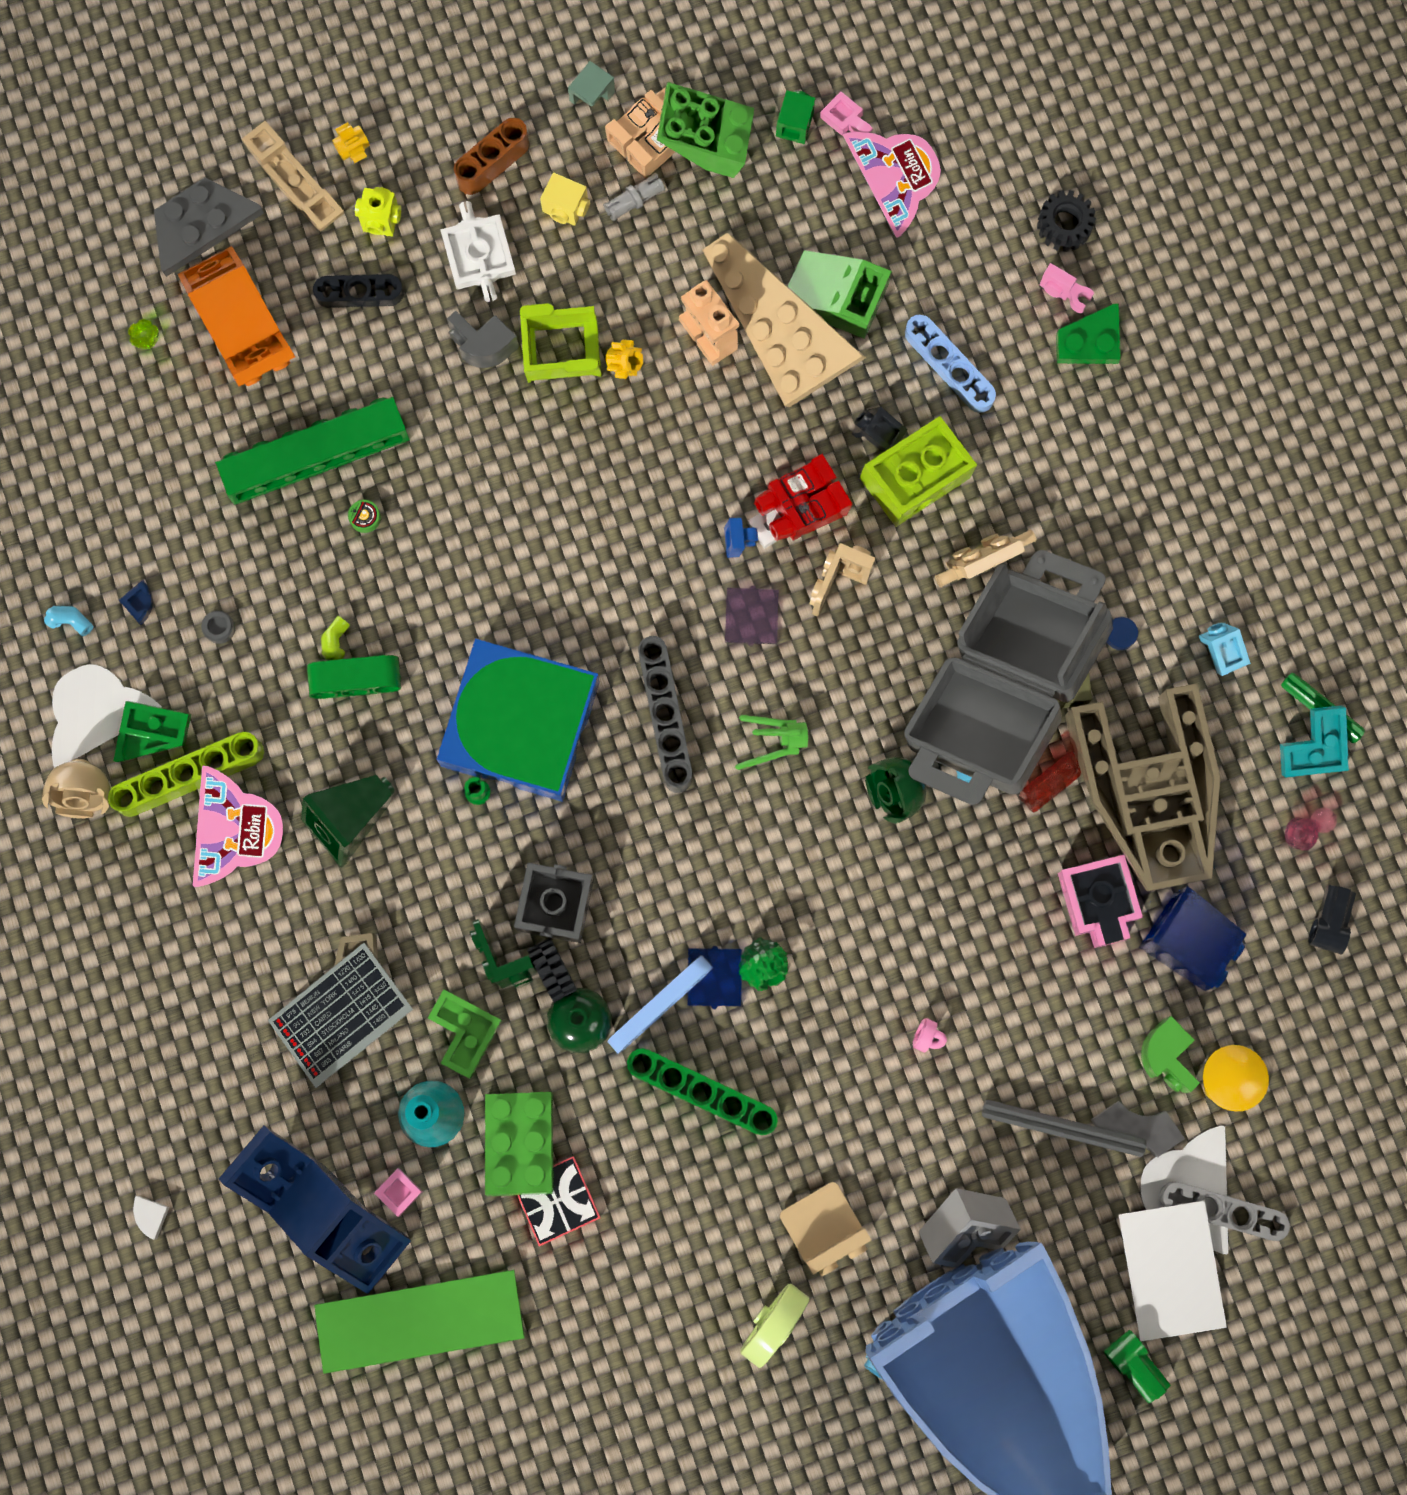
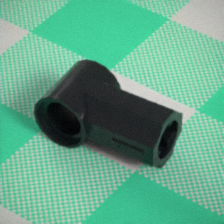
[1308,885,1356,955]

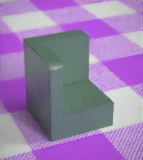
[568,61,615,106]

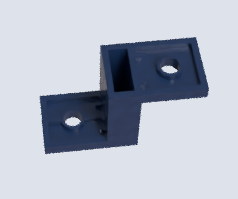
[219,1125,411,1294]

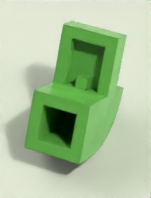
[1141,1016,1200,1093]

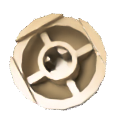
[42,759,110,818]

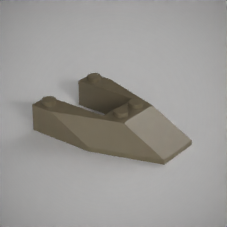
[1065,683,1220,892]

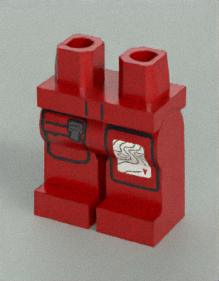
[754,453,853,541]

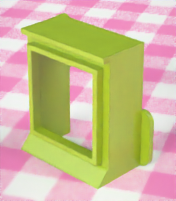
[520,303,602,383]

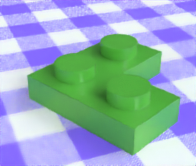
[428,989,502,1079]

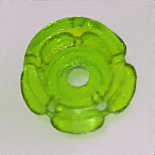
[128,319,159,349]

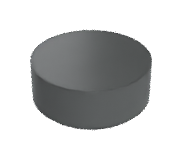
[201,611,235,644]

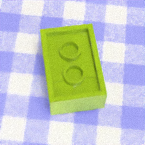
[859,416,977,527]

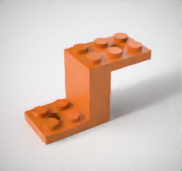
[177,246,295,387]

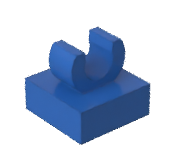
[724,518,758,558]

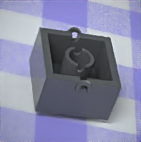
[514,863,594,943]

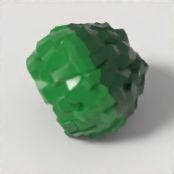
[739,937,788,991]

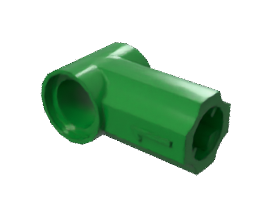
[1103,1330,1171,1404]

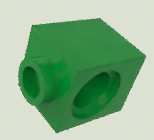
[776,90,816,144]

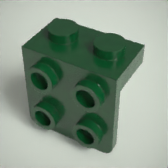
[469,919,538,989]

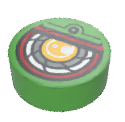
[348,500,381,533]

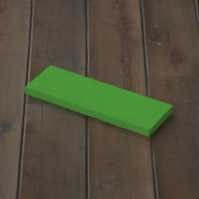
[314,1269,525,1374]

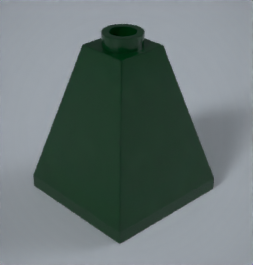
[301,775,395,867]

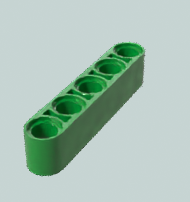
[627,1048,778,1136]

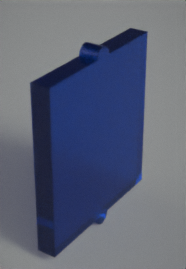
[687,945,742,1010]

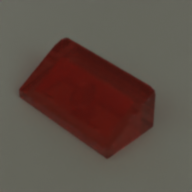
[1018,751,1081,813]

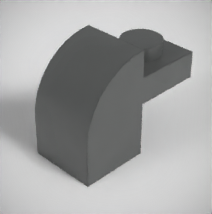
[447,311,519,368]

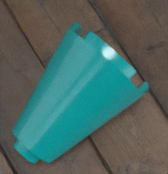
[398,1081,465,1147]

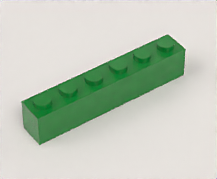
[215,397,410,505]

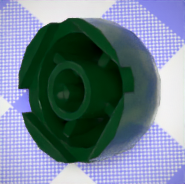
[865,757,927,824]
[547,988,612,1053]

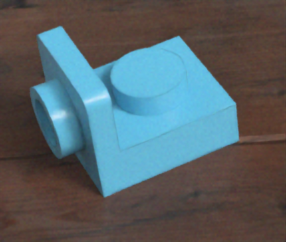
[1199,623,1251,676]

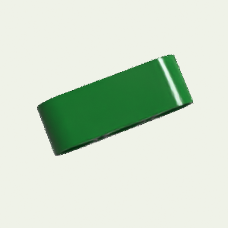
[307,655,401,699]

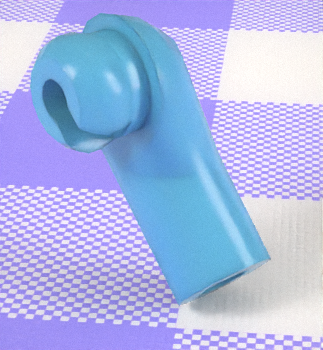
[44,606,94,636]

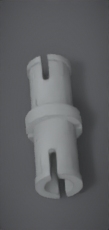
[603,173,665,221]

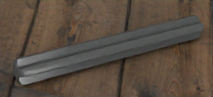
[982,1100,1147,1157]

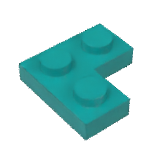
[1280,705,1349,778]

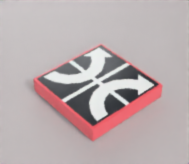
[517,1156,601,1246]

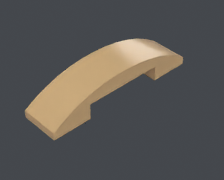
[242,121,344,232]

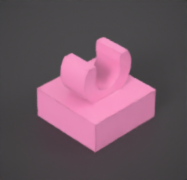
[374,1168,423,1217]

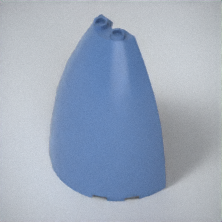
[866,1242,1112,1495]

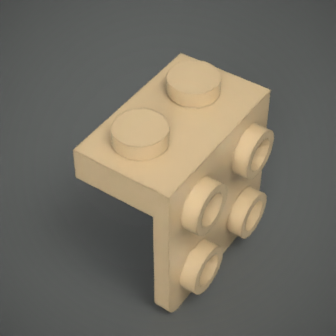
[809,543,875,617]
[780,1182,872,1277]

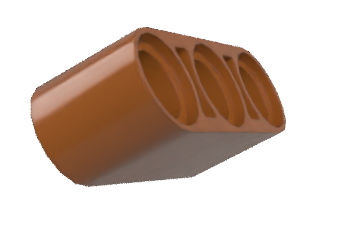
[454,117,529,195]

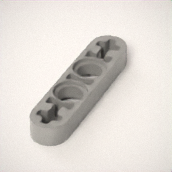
[1159,1182,1290,1241]

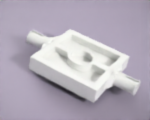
[440,201,516,302]

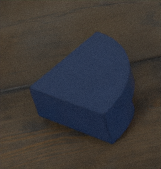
[119,580,153,625]

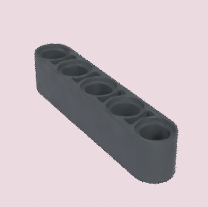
[638,636,692,793]

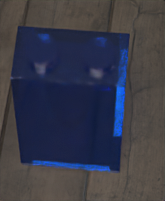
[1139,886,1247,991]

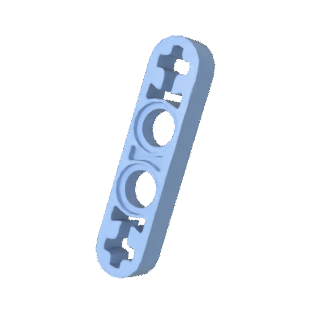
[905,315,996,413]
[607,956,713,1054]

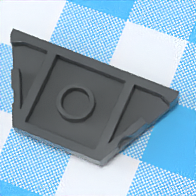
[154,177,264,277]

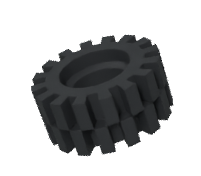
[1037,190,1096,252]
[527,938,577,1002]

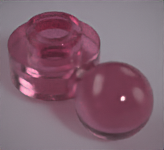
[1285,808,1337,851]

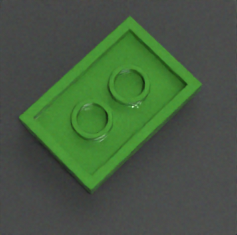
[485,1092,553,1197]

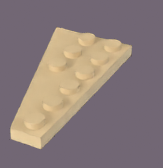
[703,233,866,407]

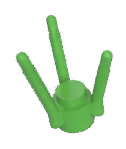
[735,715,808,770]

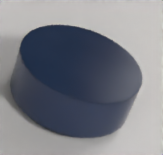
[1106,617,1138,650]

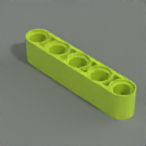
[108,732,265,817]

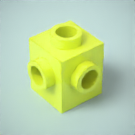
[355,187,401,237]

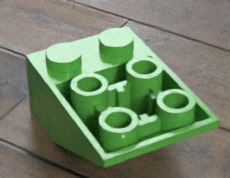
[656,82,754,178]
[788,250,891,339]

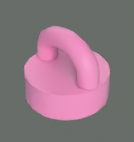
[912,1018,947,1053]

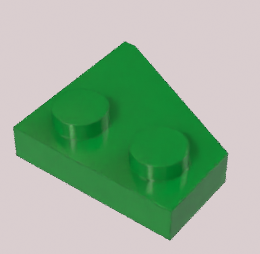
[113,701,191,762]

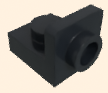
[851,407,908,452]

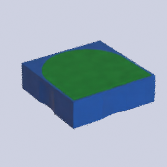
[436,639,600,802]

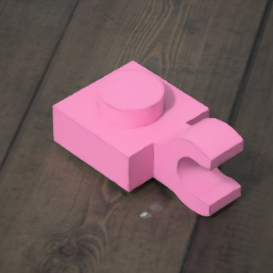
[820,92,873,136]
[1040,263,1094,313]

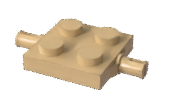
[935,530,1036,587]

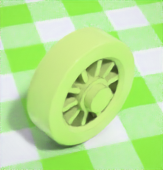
[740,1284,809,1368]

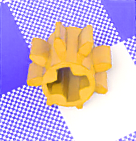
[332,122,370,164]
[605,339,643,379]

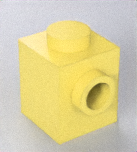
[540,173,590,226]

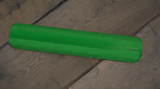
[1281,673,1365,743]

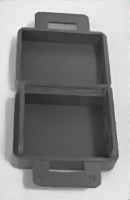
[905,550,1113,805]

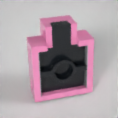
[1058,855,1143,948]

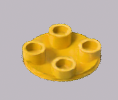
[1203,1045,1269,1112]

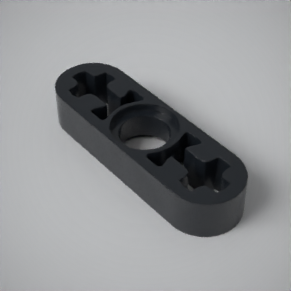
[313,274,404,308]

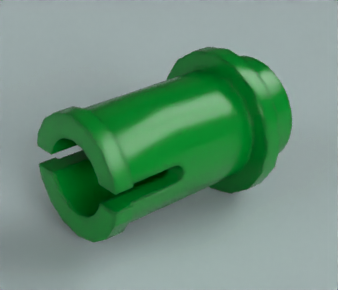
[464,777,491,805]

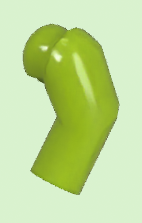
[321,616,350,660]

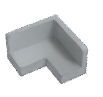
[919,1188,1021,1268]

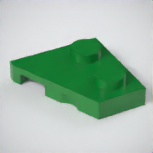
[1056,304,1120,364]

